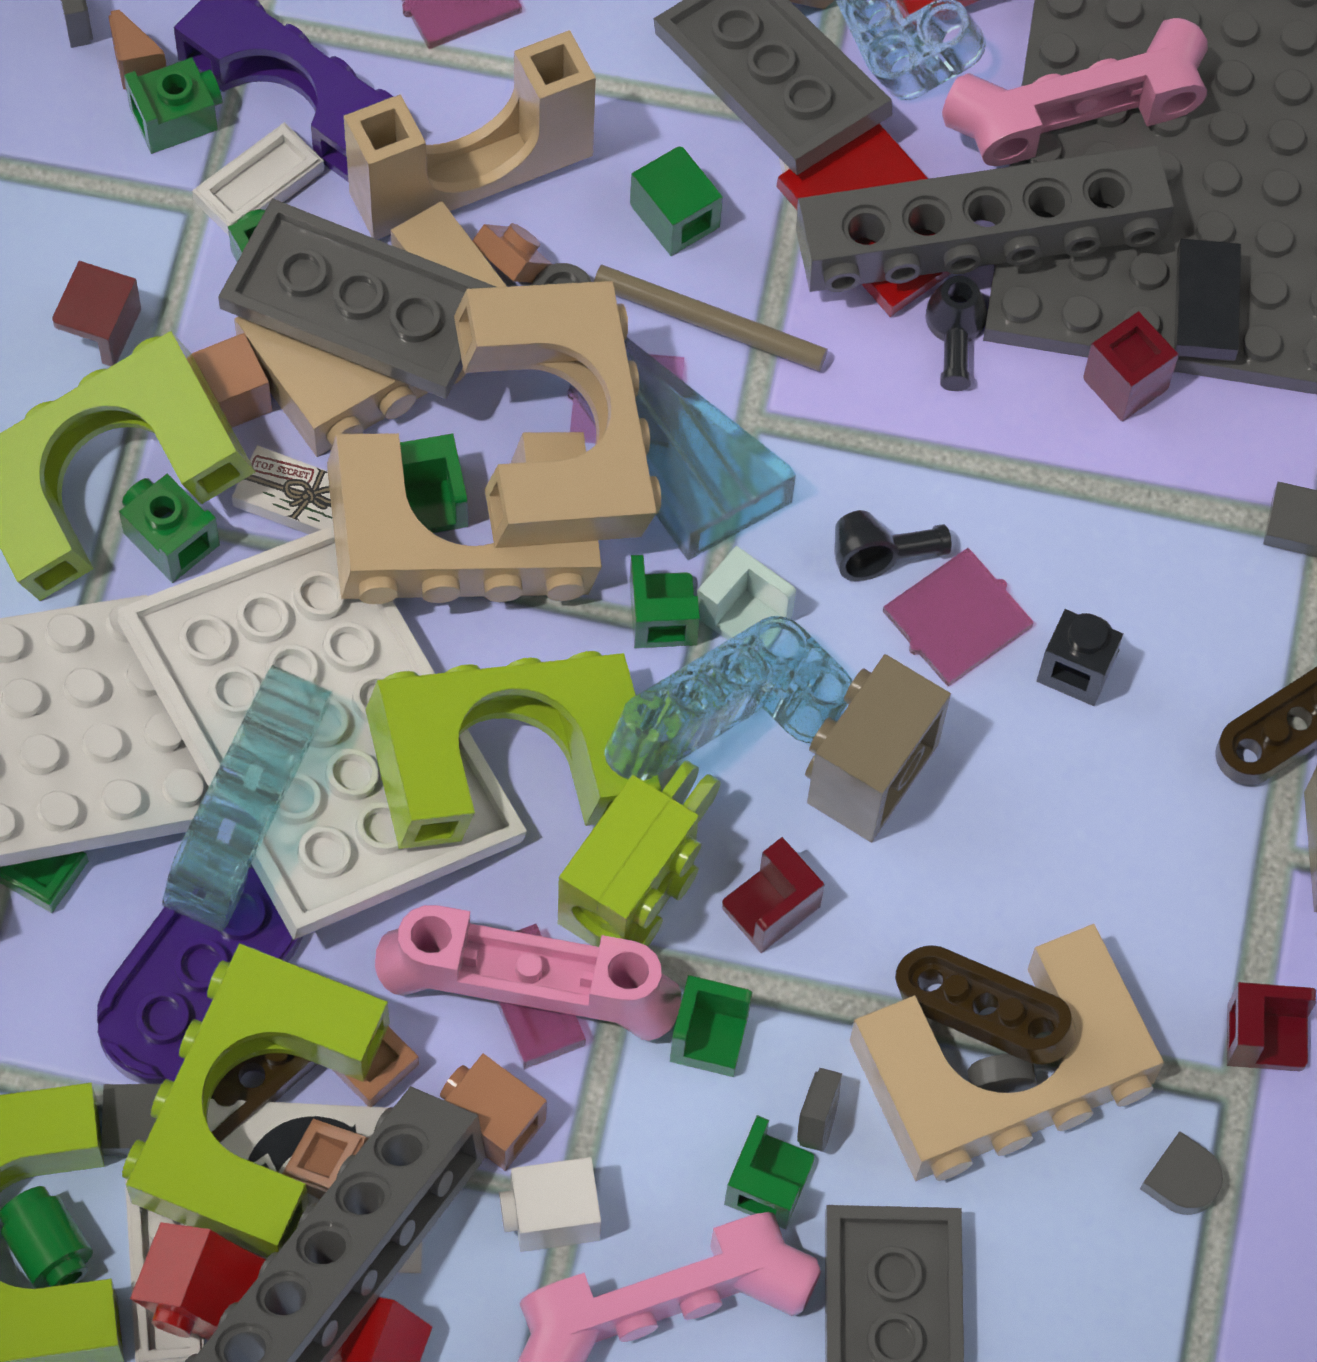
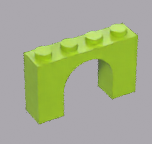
[0,331,256,601]
[365,651,662,849]
[122,943,390,1258]
[0,1082,124,1362]

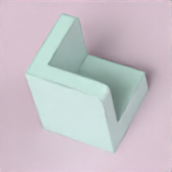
[697,545,796,657]

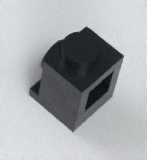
[1036,609,1124,706]

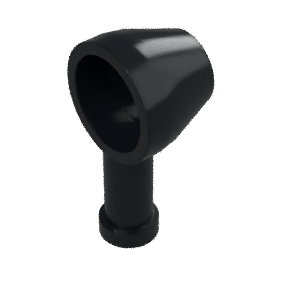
[925,276,987,391]
[834,510,952,581]

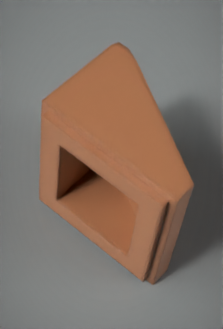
[108,10,167,92]
[282,1119,368,1199]

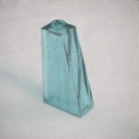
[569,338,796,561]

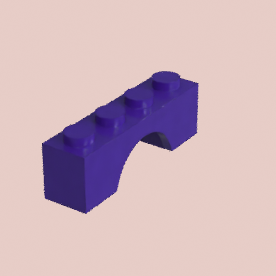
[173,0,394,182]

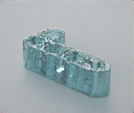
[836,0,986,100]
[604,616,852,781]
[162,665,333,932]

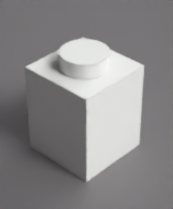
[499,1157,601,1252]

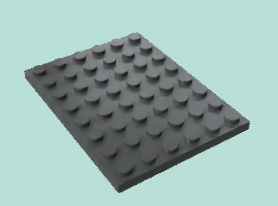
[983,0,1317,395]

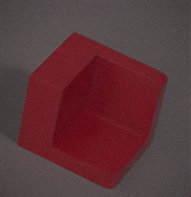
[52,260,141,366]
[1083,311,1179,422]
[722,837,825,953]
[1227,982,1316,1072]

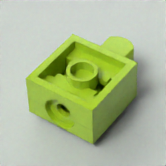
[557,760,721,947]

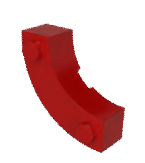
[130,1222,433,1362]

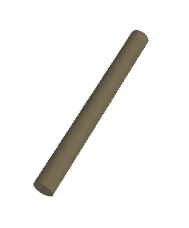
[594,264,828,371]

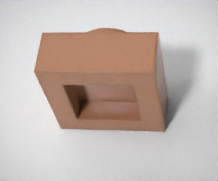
[472,223,552,283]
[331,1027,419,1107]

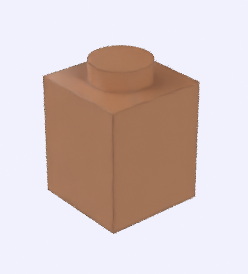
[192,333,272,428]
[440,1053,547,1171]

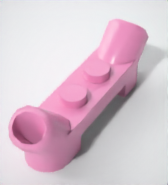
[942,18,1208,166]
[375,905,681,1041]
[517,1212,821,1362]

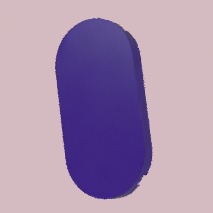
[97,852,303,1084]

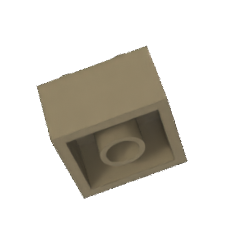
[805,654,951,843]

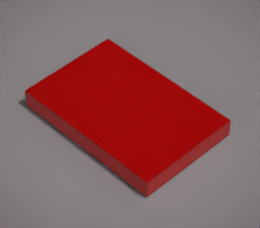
[776,123,951,317]

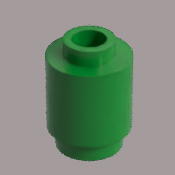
[0,1186,93,1289]

